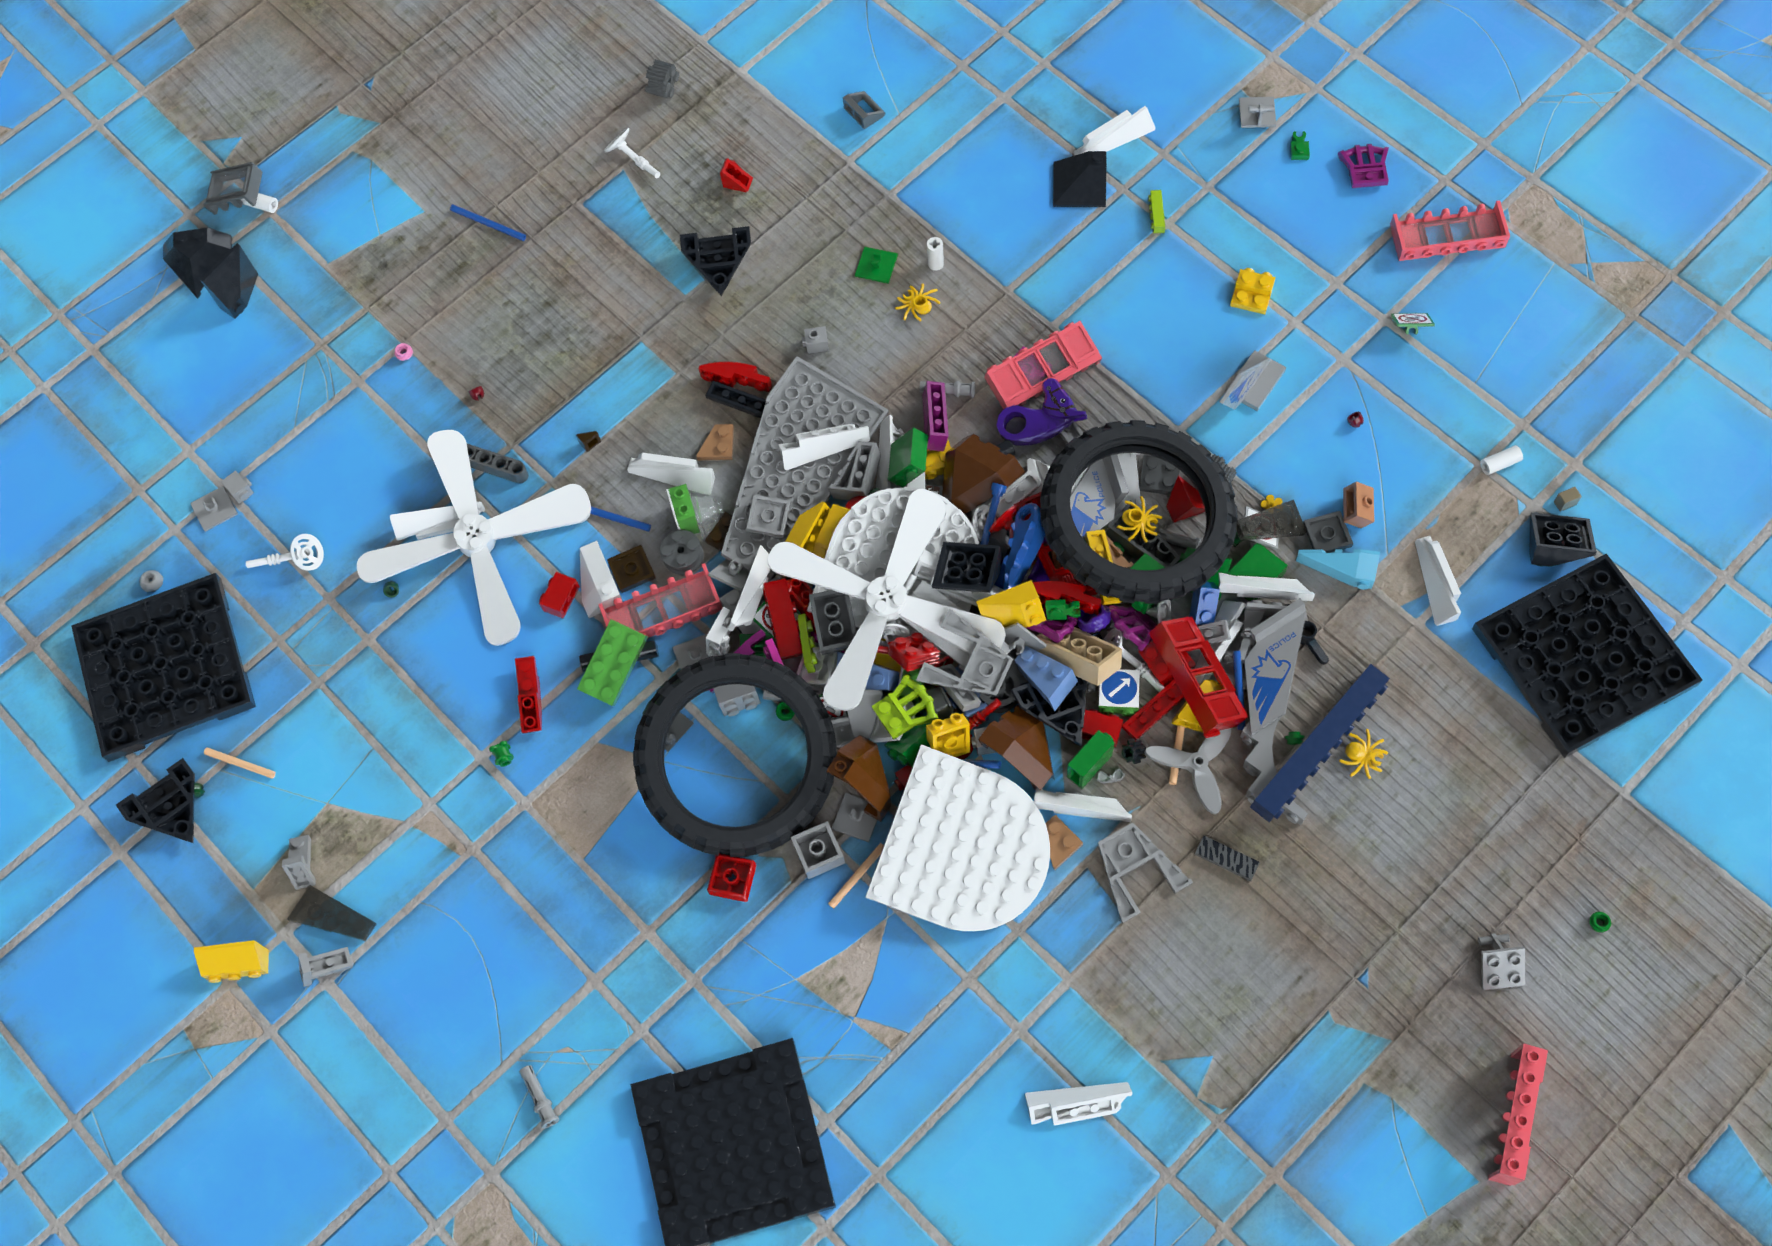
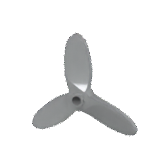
[1144,728,1231,814]

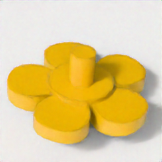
[1261,495,1283,515]

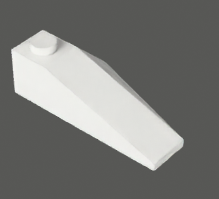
[580,541,623,618]

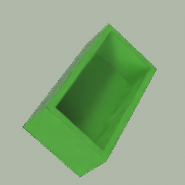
[577,619,648,706]

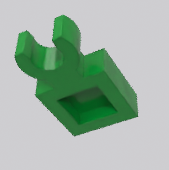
[1290,131,1310,160]
[1045,600,1081,620]

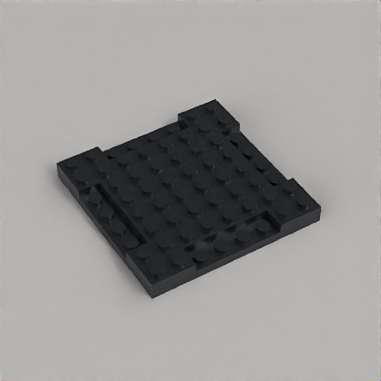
[1472,553,1703,758]
[71,573,256,762]
[630,1038,836,1246]

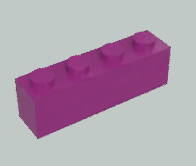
[922,381,949,451]

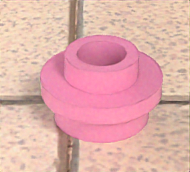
[395,343,413,361]

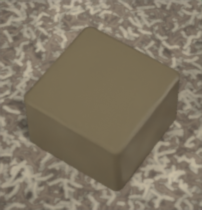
[1554,487,1582,512]

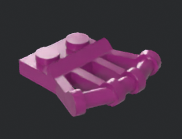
[1338,144,1389,188]
[1024,603,1078,643]
[1108,605,1157,651]

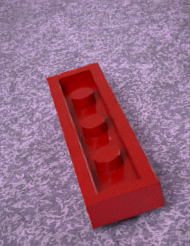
[1122,680,1184,741]

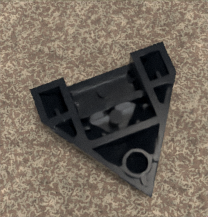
[680,226,751,297]
[163,227,232,299]
[1011,676,1087,747]
[116,758,195,843]

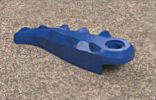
[1003,503,1045,590]

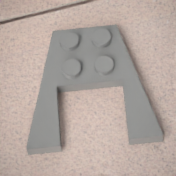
[916,609,1013,696]
[1097,823,1193,924]

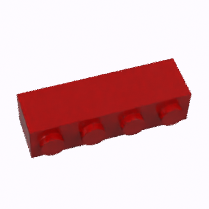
[762,578,803,660]

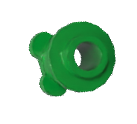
[489,741,514,767]

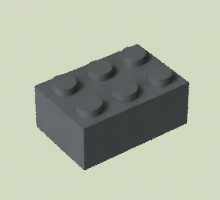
[809,590,857,655]

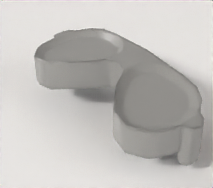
[1097,769,1125,784]

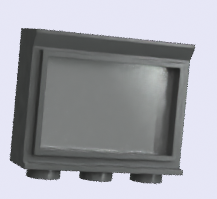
[203,162,263,215]

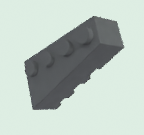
[1106,500,1180,568]

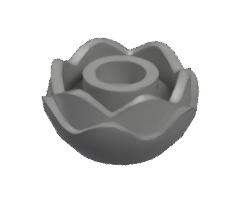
[140,570,163,592]

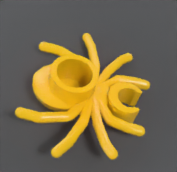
[895,283,940,321]
[1117,496,1162,543]
[1339,729,1388,779]

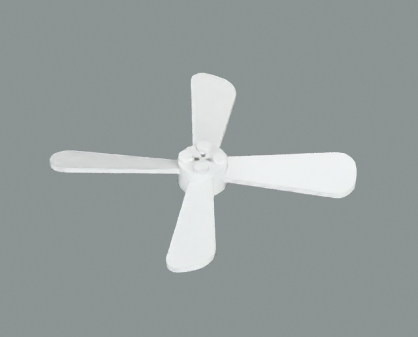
[357,430,591,646]
[768,489,1005,711]

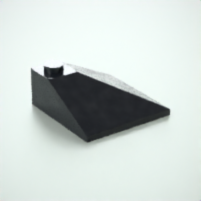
[1053,151,1107,207]
[201,243,258,319]
[1529,512,1597,567]
[932,542,1002,593]

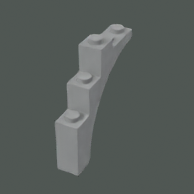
[1240,717,1308,826]

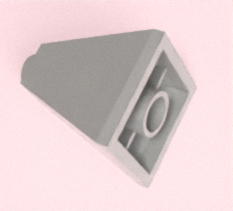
[847,690,885,739]

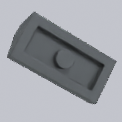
[843,91,886,129]

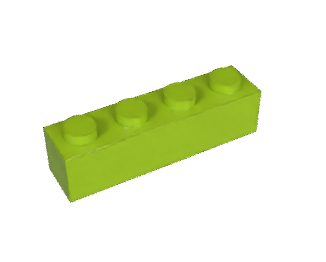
[1148,190,1165,234]

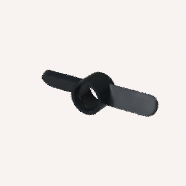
[1284,604,1329,665]

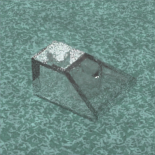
[691,492,723,542]

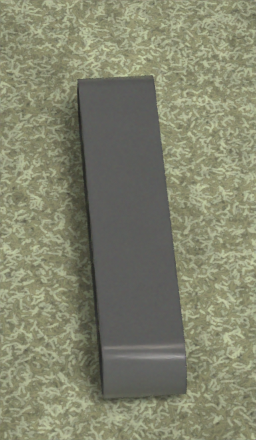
[467,444,529,483]

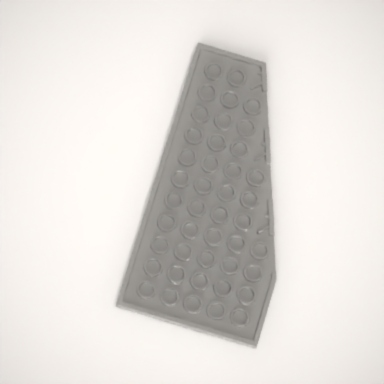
[721,356,889,582]

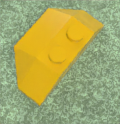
[785,502,830,553]

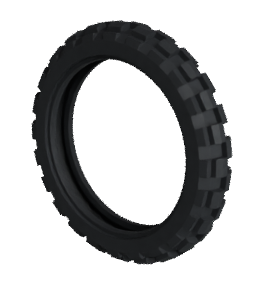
[1040,420,1238,604]
[633,653,837,857]

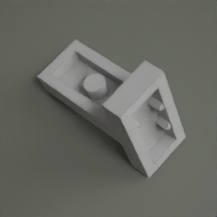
[282,835,316,890]
[298,947,353,987]

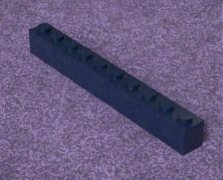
[1250,664,1390,822]

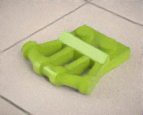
[871,674,938,740]

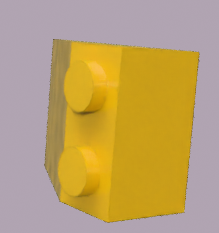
[813,504,851,559]
[976,580,1046,627]

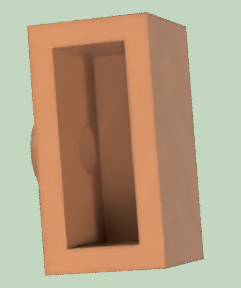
[1343,481,1374,528]

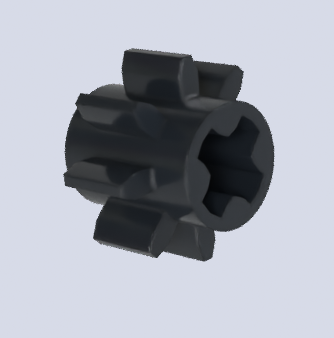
[1122,739,1146,764]

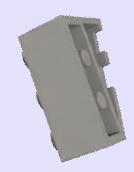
[828,441,881,500]

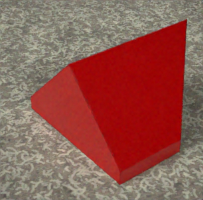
[720,158,753,192]
[1166,475,1205,523]

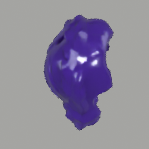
[1078,602,1111,633]

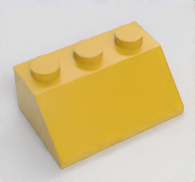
[194,940,269,983]

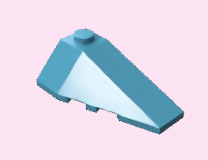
[1296,549,1380,590]

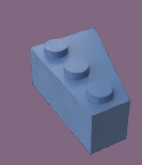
[1014,646,1078,711]
[837,652,899,692]

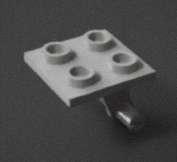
[1239,97,1276,128]
[1241,600,1287,640]
[1478,933,1525,990]

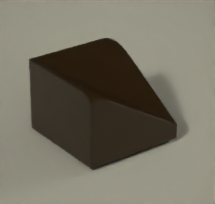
[576,431,601,452]

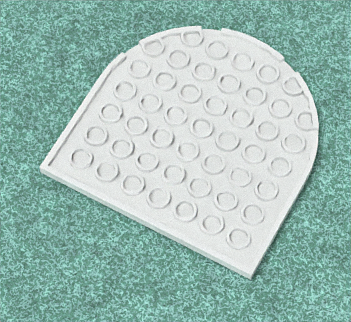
[807,487,979,656]
[865,745,1050,932]

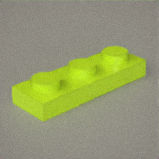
[798,614,818,674]

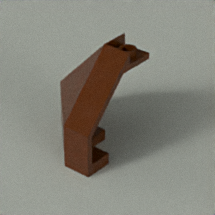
[942,434,1025,515]
[978,705,1055,790]
[827,735,891,822]

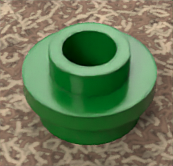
[776,702,795,721]
[1284,731,1305,745]
[1589,912,1611,933]

